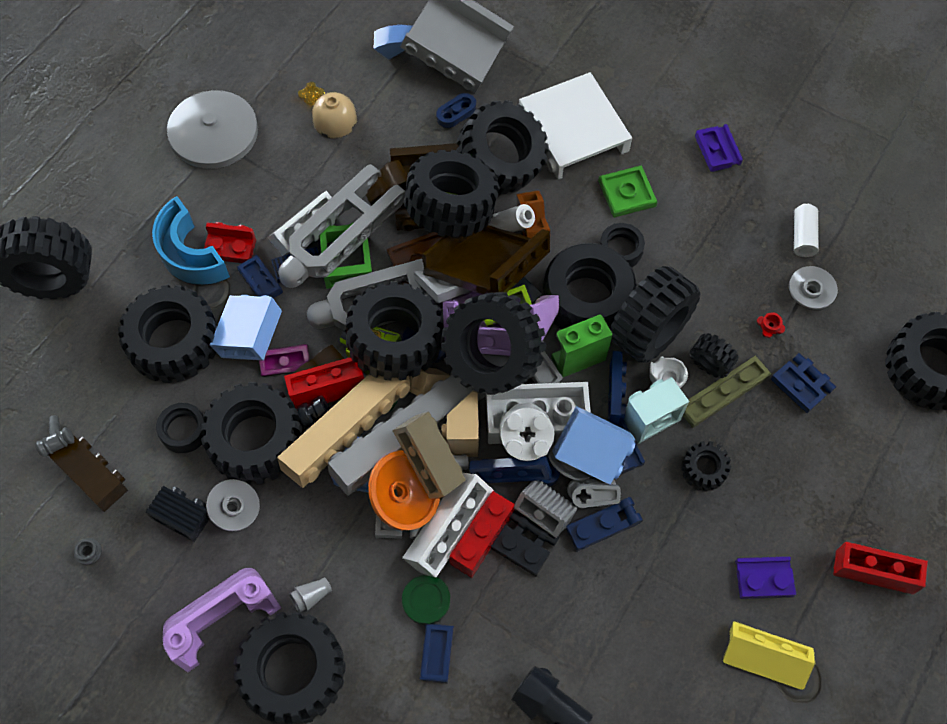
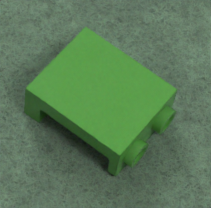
[551,315,613,378]

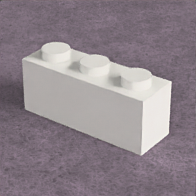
[267,191,332,256]

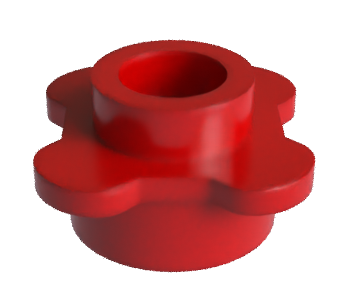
[757,312,785,338]

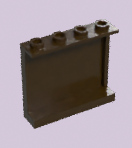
[422,225,550,295]

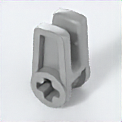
[567,478,621,508]

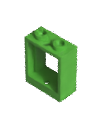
[320,223,372,289]

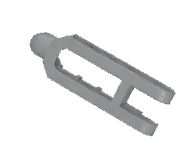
[278,164,405,288]
[307,259,463,331]

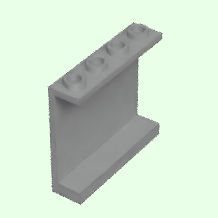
[400,0,514,93]

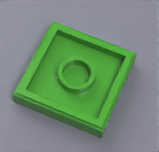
[598,165,658,218]

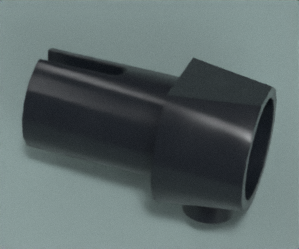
[511,666,593,724]

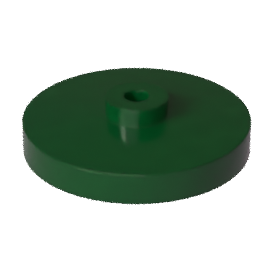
[402,575,451,625]

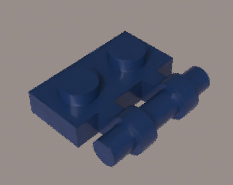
[771,353,836,414]

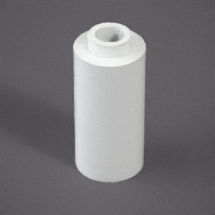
[489,204,535,232]
[794,204,819,257]

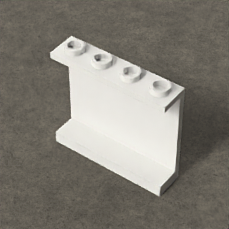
[519,72,632,179]

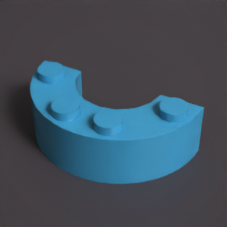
[152,196,230,285]

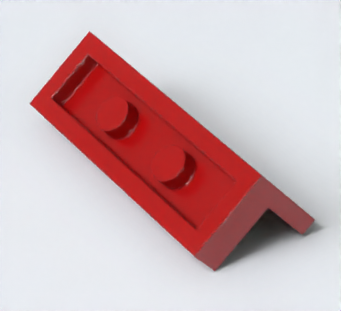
[284,357,364,412]

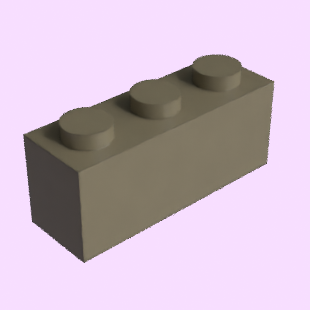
[392,411,466,499]

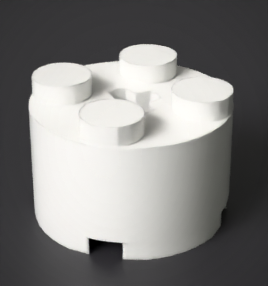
[499,403,554,461]

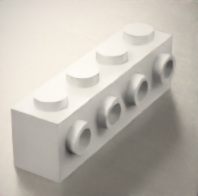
[403,473,494,578]

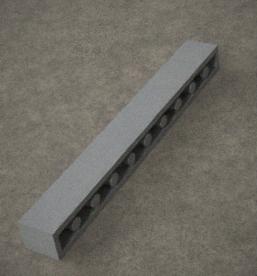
[328,341,544,496]

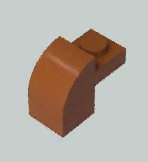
[516,190,550,238]

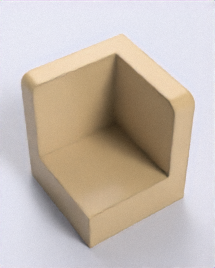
[409,368,450,396]

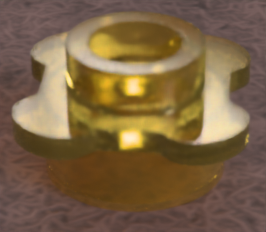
[298,82,325,105]

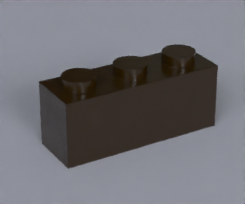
[48,435,128,512]

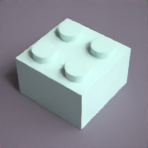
[624,377,689,444]

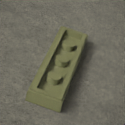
[683,355,771,428]

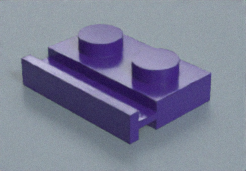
[695,124,743,172]
[735,557,796,599]

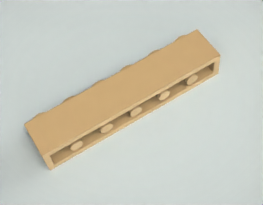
[277,374,410,488]

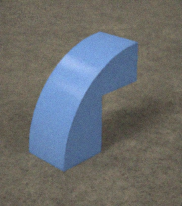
[374,25,413,60]

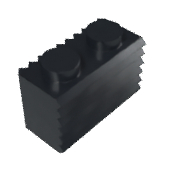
[146,486,210,542]

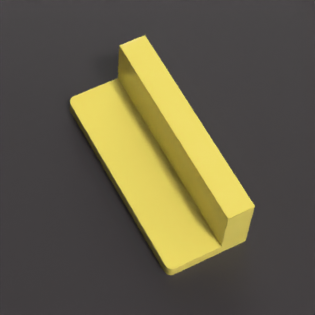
[723,621,815,690]

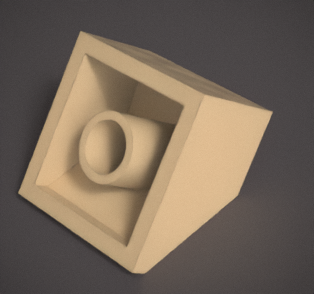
[442,391,479,457]

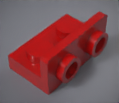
[204,222,256,263]

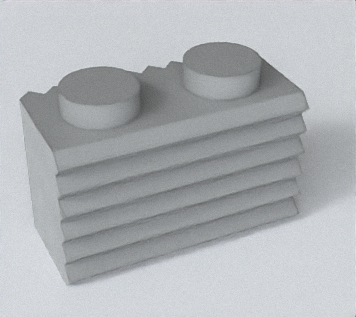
[515,480,578,538]

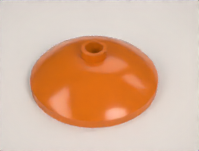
[368,450,440,531]

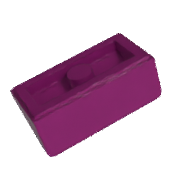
[259,344,310,376]

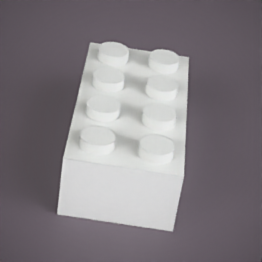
[486,382,591,444]

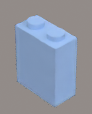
[210,295,282,360]
[552,406,635,485]

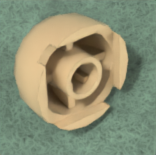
[312,92,357,138]

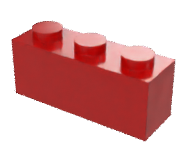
[449,491,515,578]
[833,542,927,595]

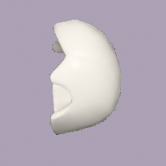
[650,356,688,388]

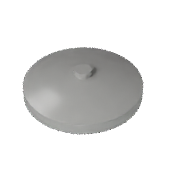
[167,90,258,169]

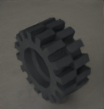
[689,333,739,378]
[681,441,731,491]

